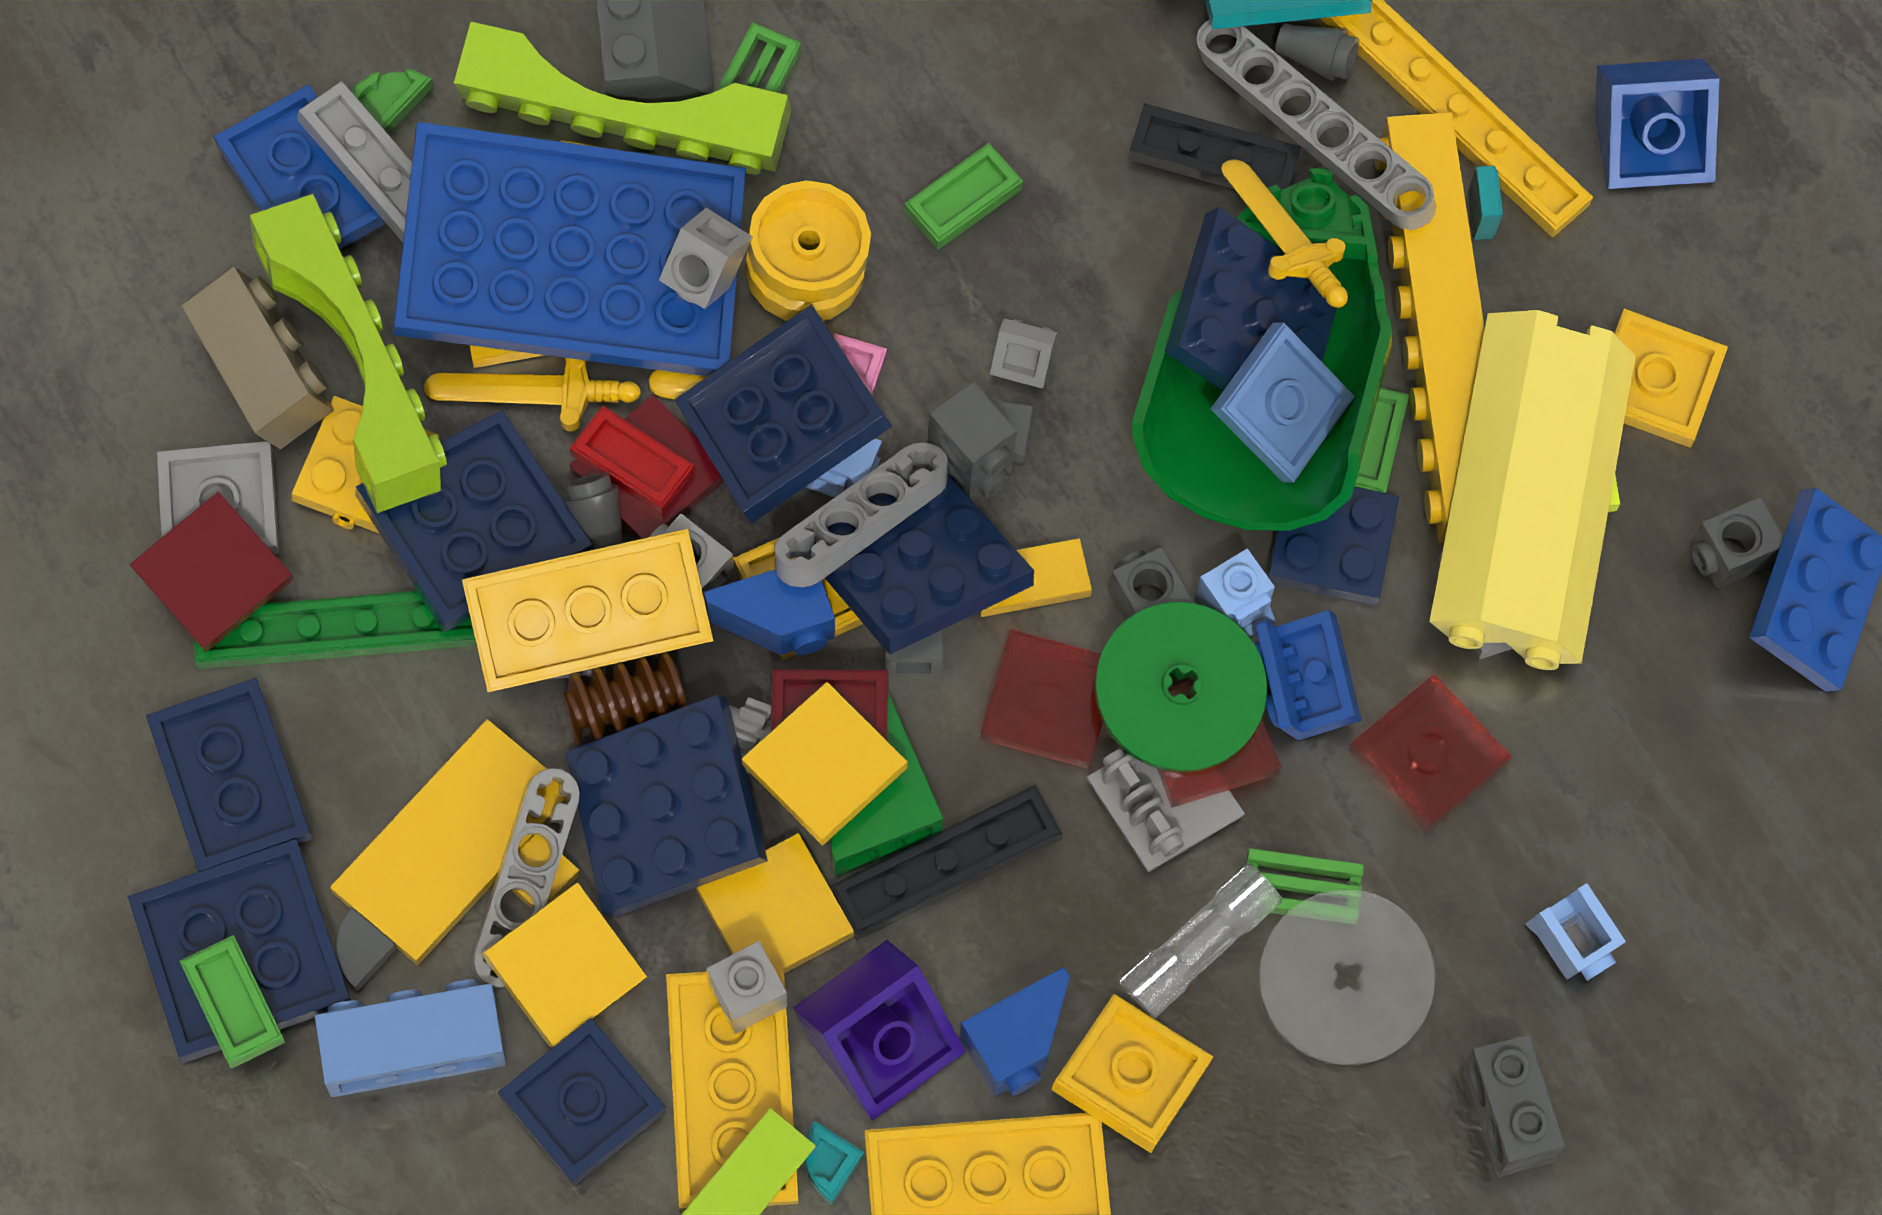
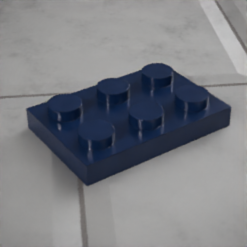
[146,677,312,872]

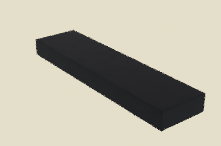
[830,785,1062,941]

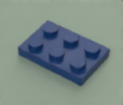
[214,84,386,250]
[1749,488,1882,692]

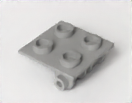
[1086,749,1245,872]

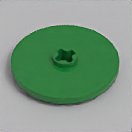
[1094,602,1267,772]

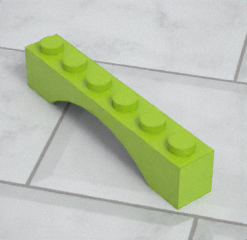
[454,21,792,175]
[249,194,447,513]

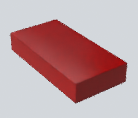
[570,406,695,515]

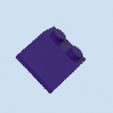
[793,940,966,1120]

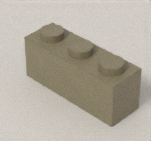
[181,266,334,450]

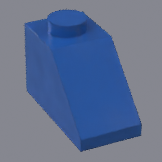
[704,558,835,655]
[959,967,1070,1097]

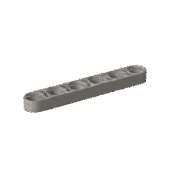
[1196,20,1436,230]

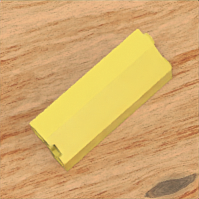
[1429,310,1636,670]

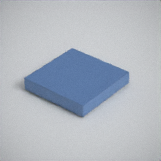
[1211,322,1355,483]

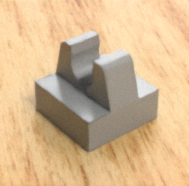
[990,318,1057,389]

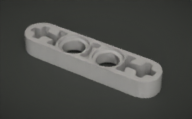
[775,442,948,587]
[470,768,580,989]

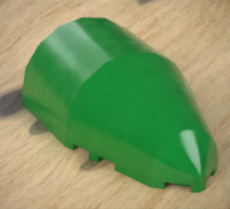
[1132,168,1392,531]

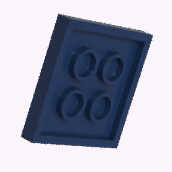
[1165,207,1337,391]
[675,304,892,523]
[355,409,592,633]
[807,470,1034,654]
[565,694,768,918]
[127,839,351,1064]

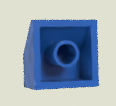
[1595,59,1720,189]

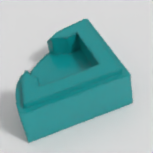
[805,1121,864,1205]

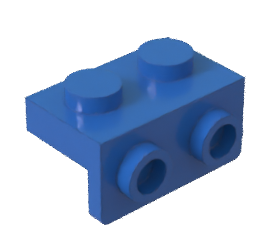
[1254,610,1362,741]

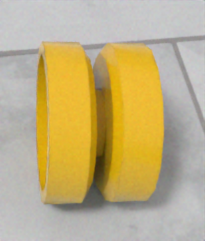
[744,180,871,321]

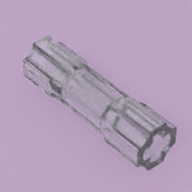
[1119,863,1282,1019]

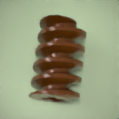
[563,652,686,746]

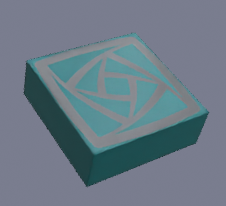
[1468,166,1503,240]

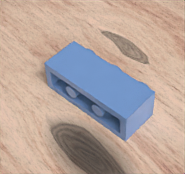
[315,979,507,1098]

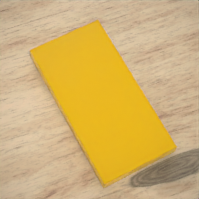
[462,529,713,692]
[330,719,567,966]
[666,967,798,1212]
[864,1113,1111,1215]

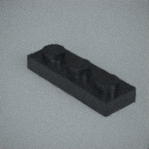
[1128,103,1301,190]

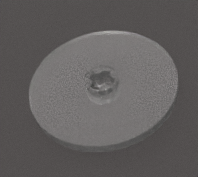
[1259,890,1435,1065]

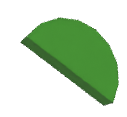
[351,69,433,135]

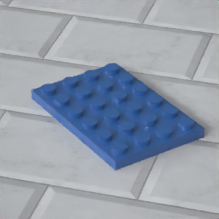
[392,122,746,377]

